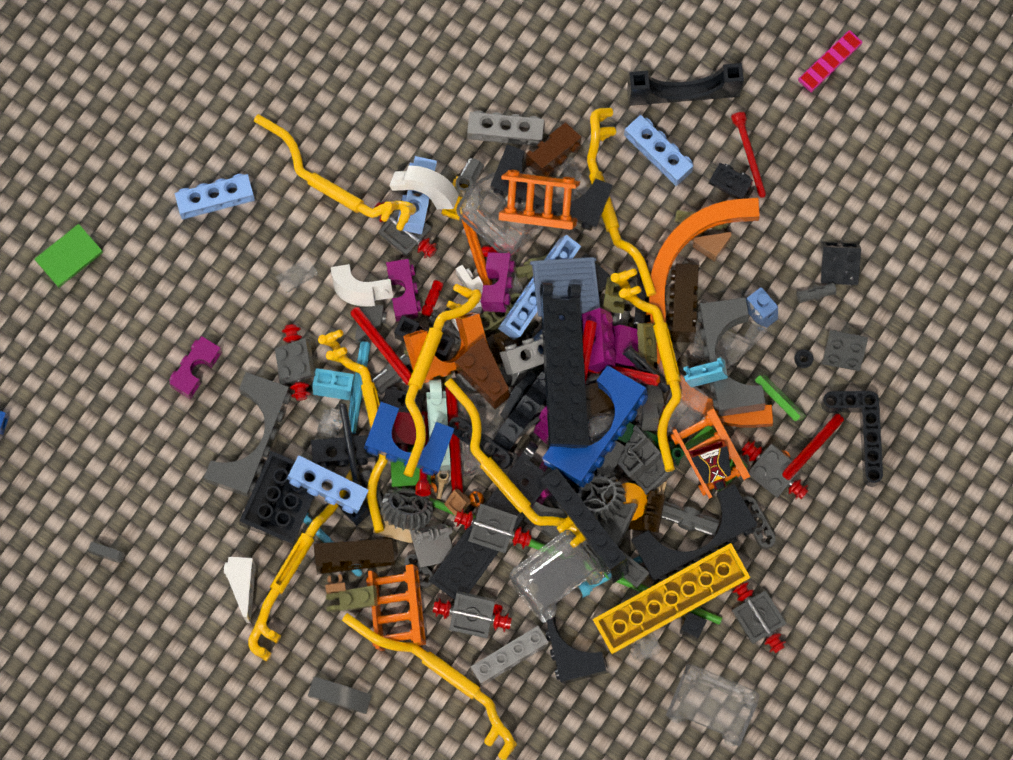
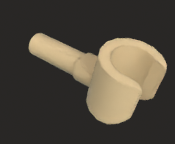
[436,471,449,500]

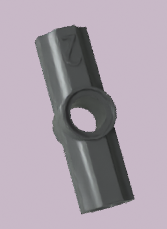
[372,354,413,395]
[661,501,720,537]

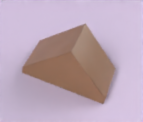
[692,232,731,262]

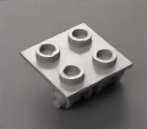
[410,523,453,568]

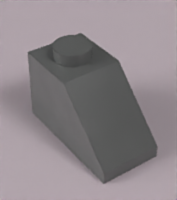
[355,305,387,345]

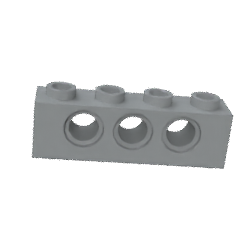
[467,111,544,146]
[500,334,544,375]
[471,626,548,687]

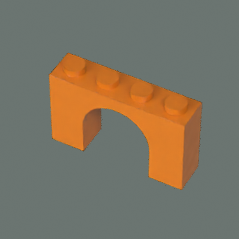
[403,312,488,383]

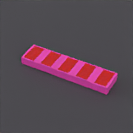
[798,30,863,93]

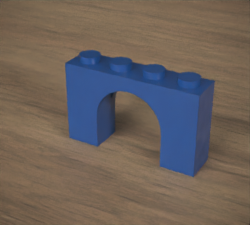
[364,402,454,476]

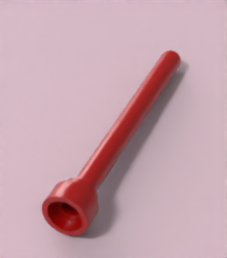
[731,112,766,198]
[415,411,431,497]

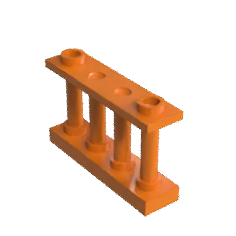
[499,170,580,230]
[670,407,750,499]
[366,564,426,651]

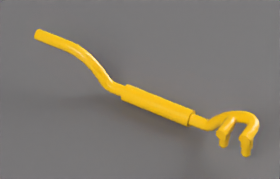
[587,108,656,297]
[254,114,416,231]
[611,268,681,472]
[403,284,481,477]
[318,330,388,533]
[444,378,585,548]
[248,469,353,661]
[342,613,517,760]

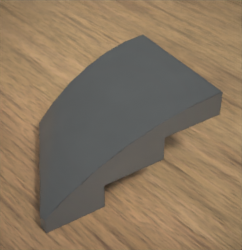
[618,425,677,495]

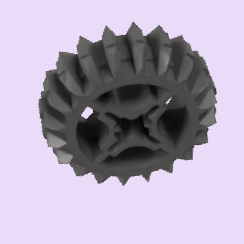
[575,472,626,523]
[380,486,433,532]

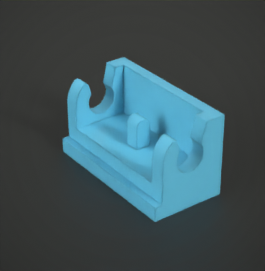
[683,357,728,387]
[313,368,354,400]

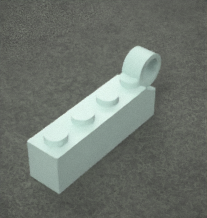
[426,379,451,471]

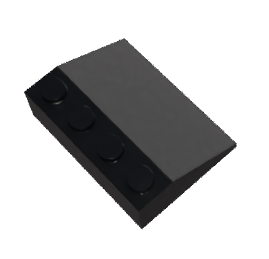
[239,451,315,545]

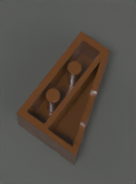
[526,122,582,177]
[455,337,510,410]

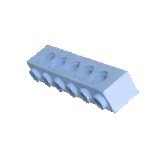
[498,235,581,340]

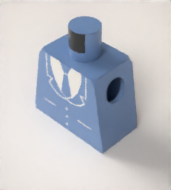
[746,287,778,330]

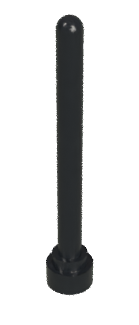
[339,403,366,488]

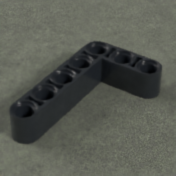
[821,391,883,487]

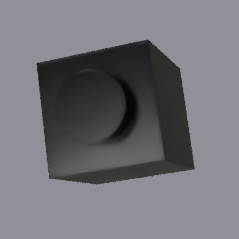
[679,612,707,642]

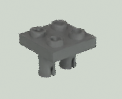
[822,330,868,371]

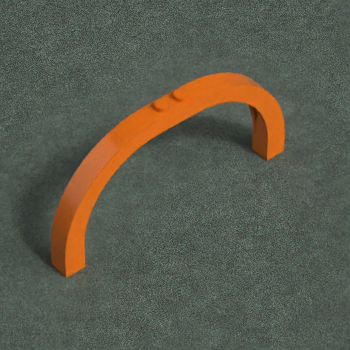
[646,198,773,428]

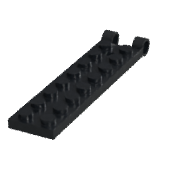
[540,282,589,448]
[429,441,553,600]

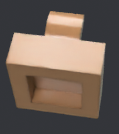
[444,489,471,515]
[325,574,346,594]

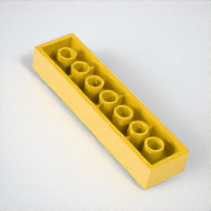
[593,543,750,655]

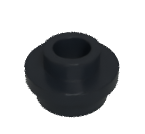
[794,349,814,368]

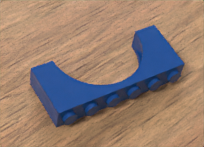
[542,365,648,488]

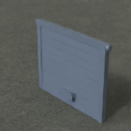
[530,257,600,317]

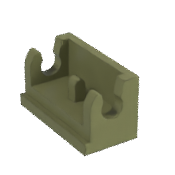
[603,277,625,314]

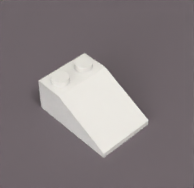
[224,557,256,623]

